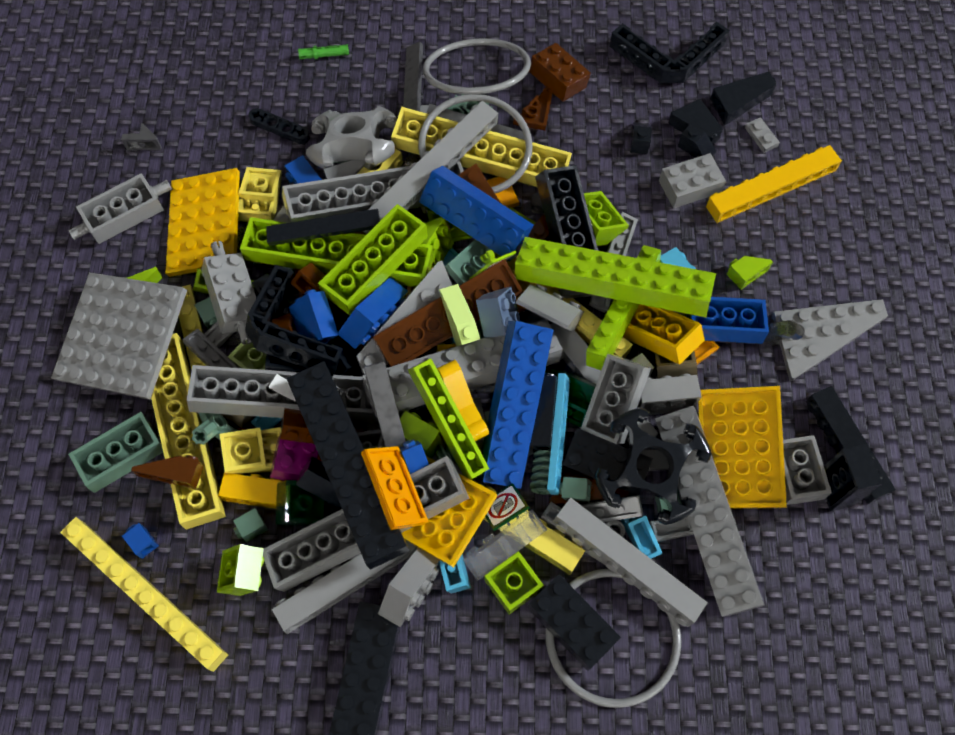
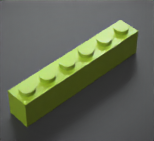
[408,358,489,479]

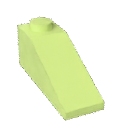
[439,284,480,346]

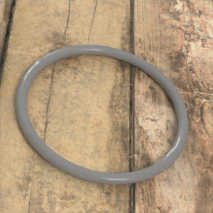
[423,38,531,95]
[418,94,533,194]
[545,569,681,708]

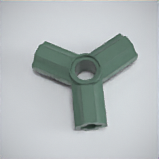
[192,413,238,445]

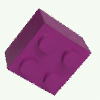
[270,436,318,483]

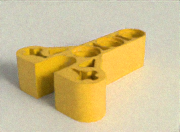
[437,360,489,441]

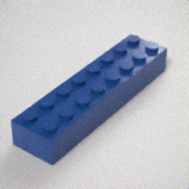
[476,321,554,489]

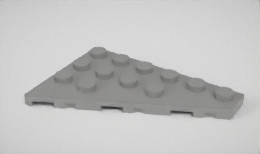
[356,260,453,375]
[772,299,888,381]

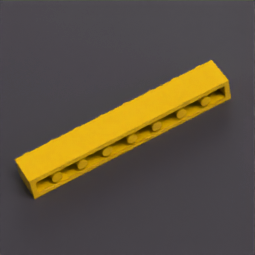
[706,145,842,223]

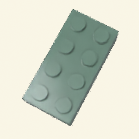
[68,412,163,493]

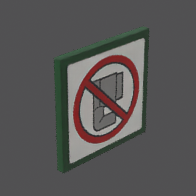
[485,483,530,531]

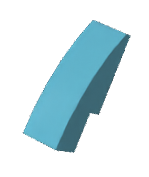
[621,515,662,559]

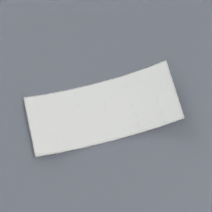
[269,374,296,401]

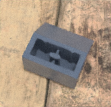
[476,287,520,338]

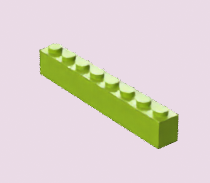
[586,245,661,370]

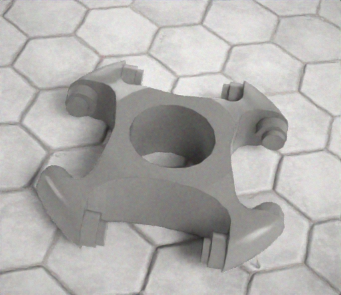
[306,106,397,170]

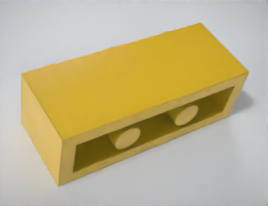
[218,472,287,510]

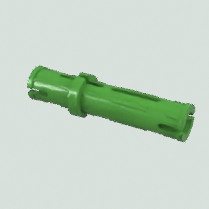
[298,44,349,60]

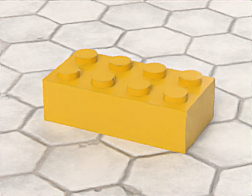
[623,304,705,365]

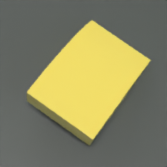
[238,167,282,222]
[220,427,281,473]

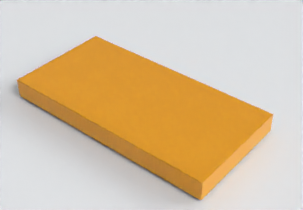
[361,446,429,530]

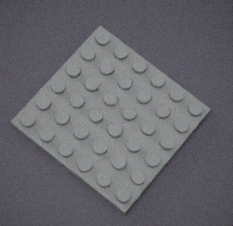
[51,272,187,400]

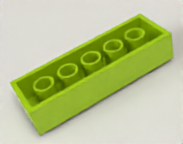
[318,204,428,315]

